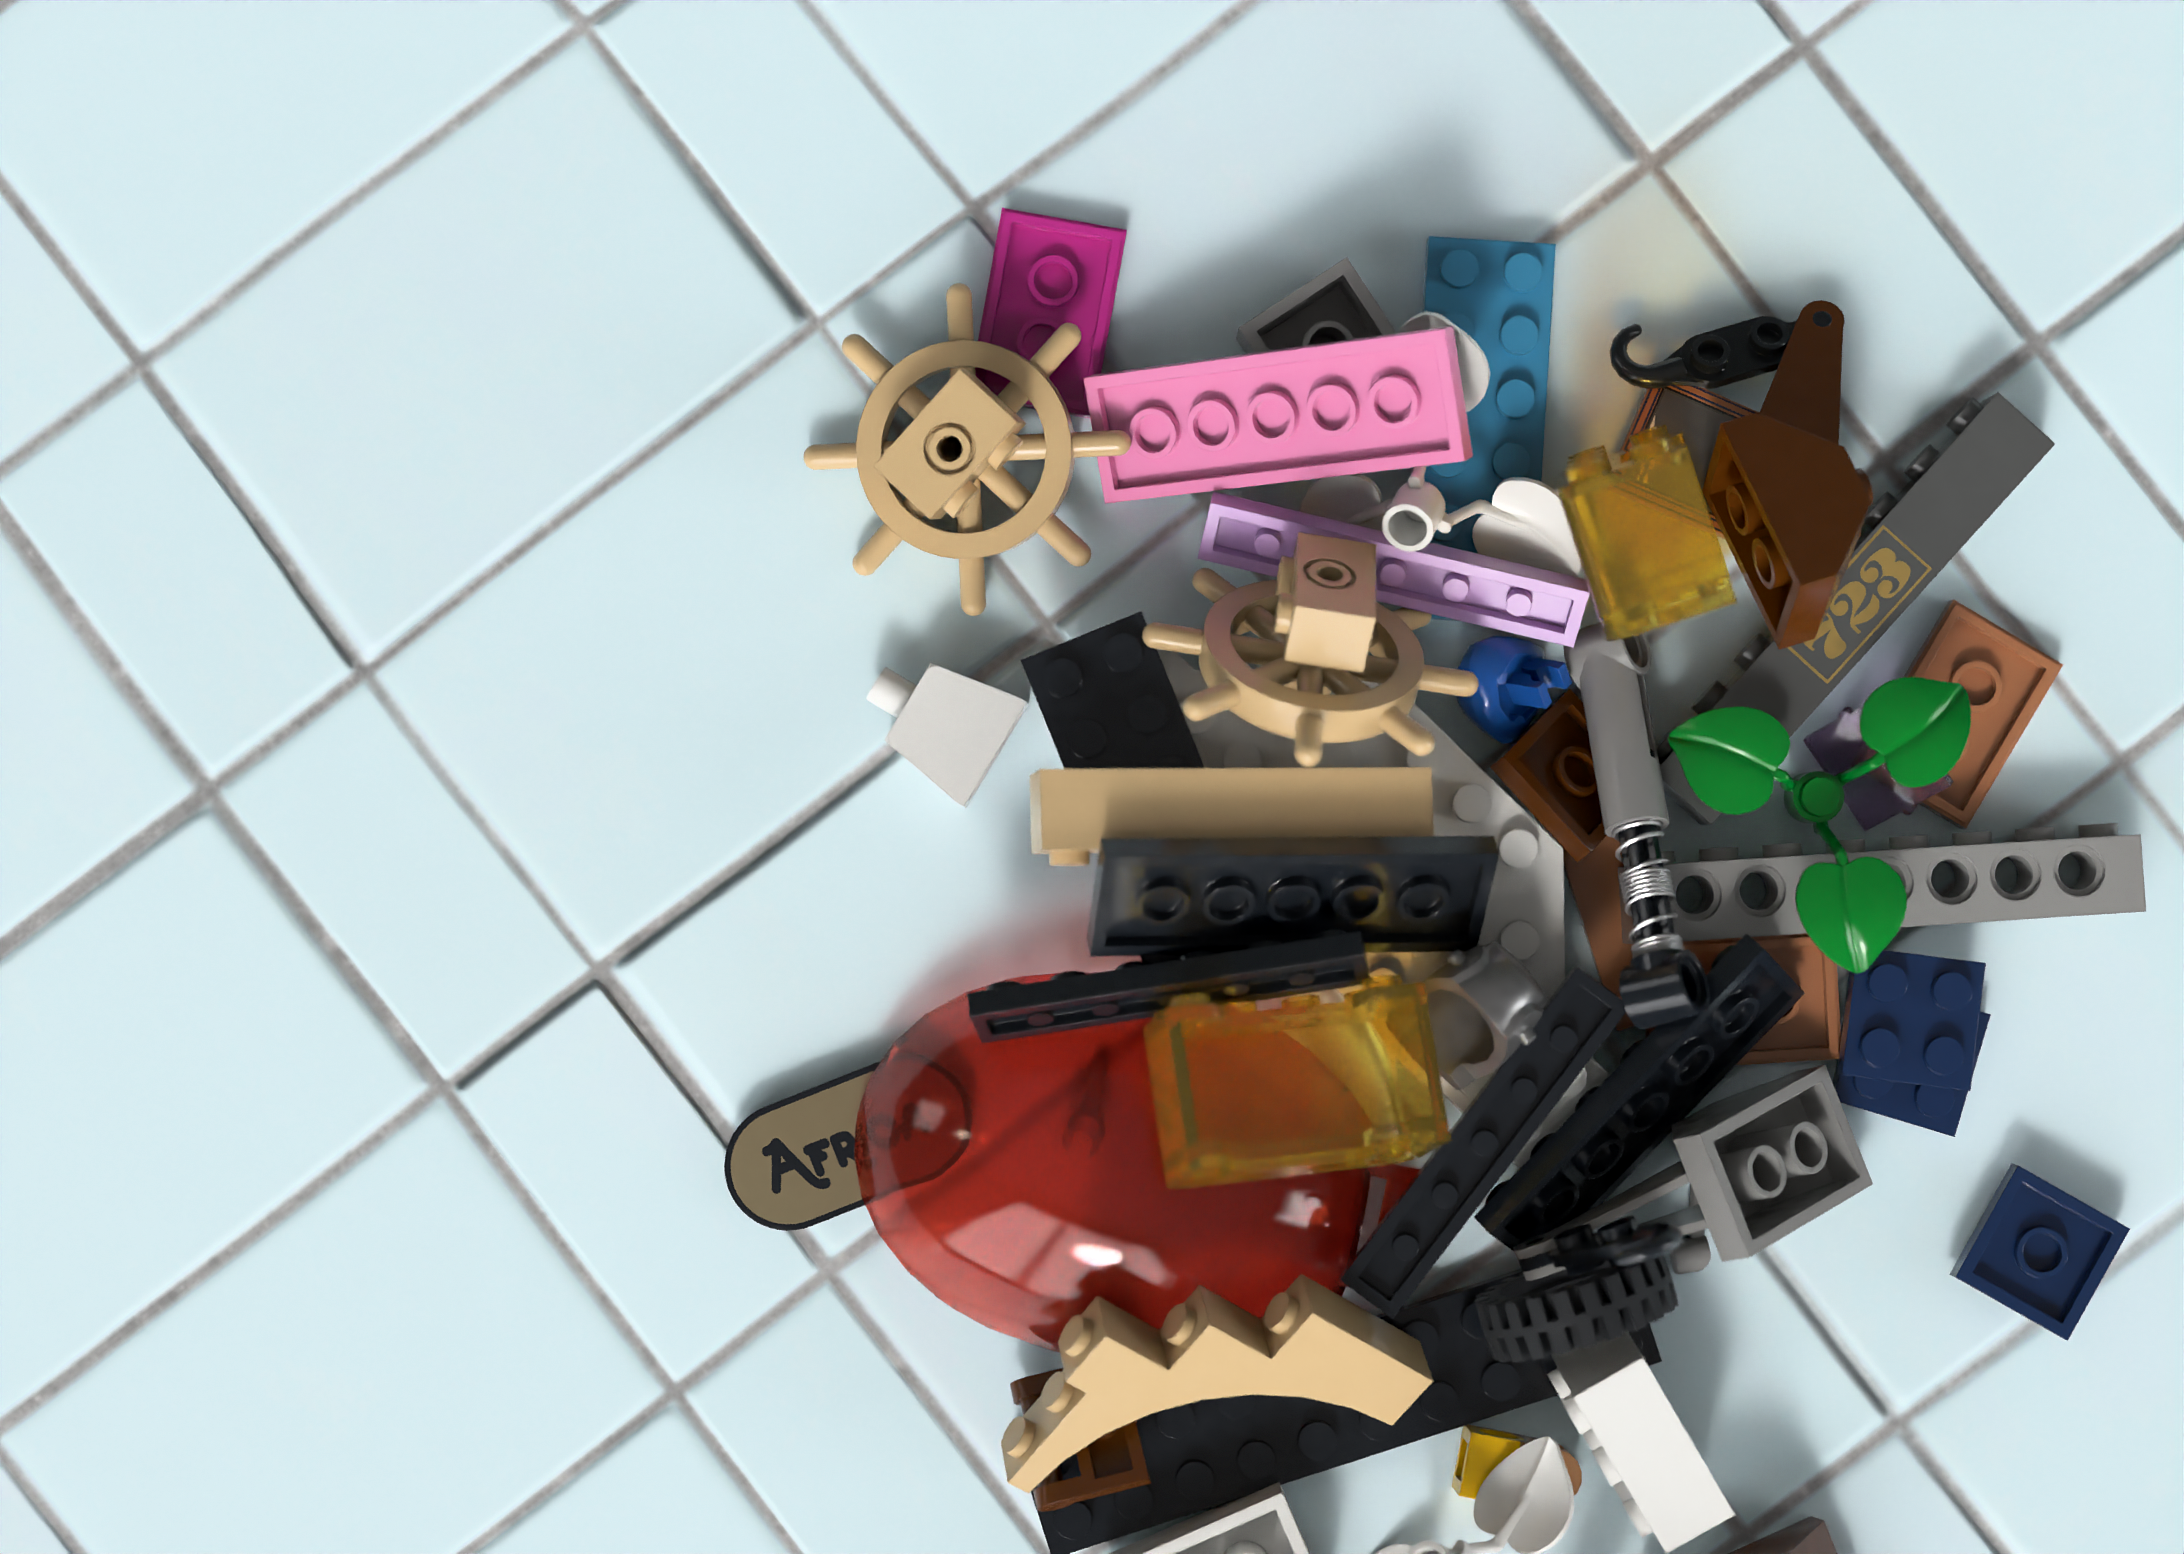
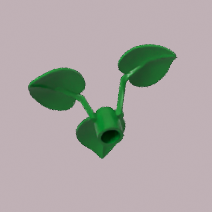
[1668,677,1971,973]

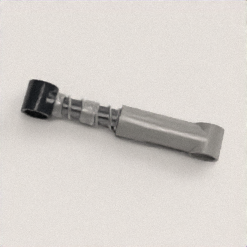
[1563,613,1710,1029]

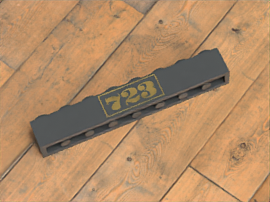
[1656,392,2055,825]

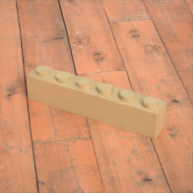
[1030,767,1433,866]

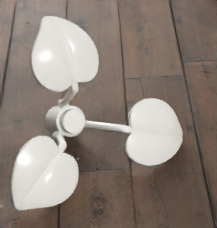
[1299,312,1583,576]
[1375,1436,1574,1554]

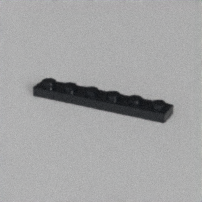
[968,930,1371,1044]
[1340,965,1626,1320]

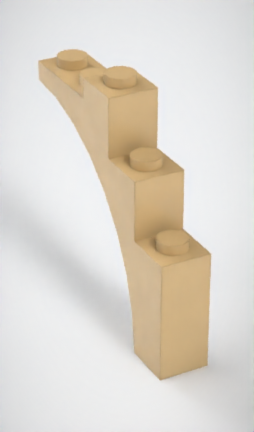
[1001,1274,1433,1494]

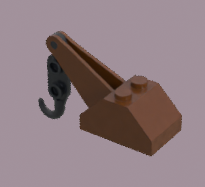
[1609,300,1873,650]

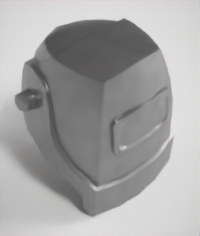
[1395,941,1548,1090]

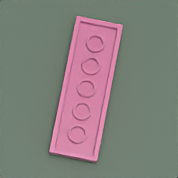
[1083,326,1473,504]

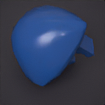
[1456,636,1572,744]

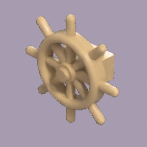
[803,283,1131,616]
[1142,532,1479,767]

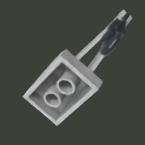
[1514,1065,1873,1281]

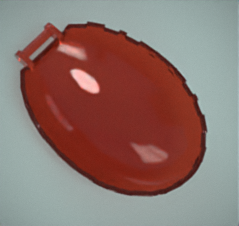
[854,972,1421,1352]

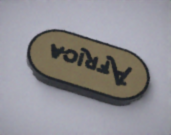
[724,1054,972,1231]

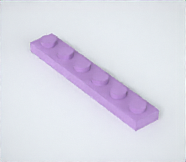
[1197,491,1591,648]

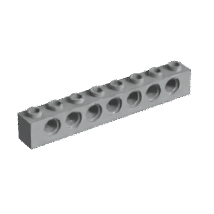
[1618,823,2146,944]

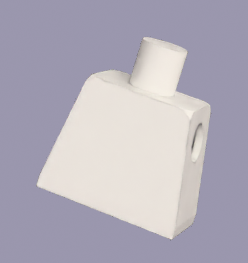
[866,663,1028,808]

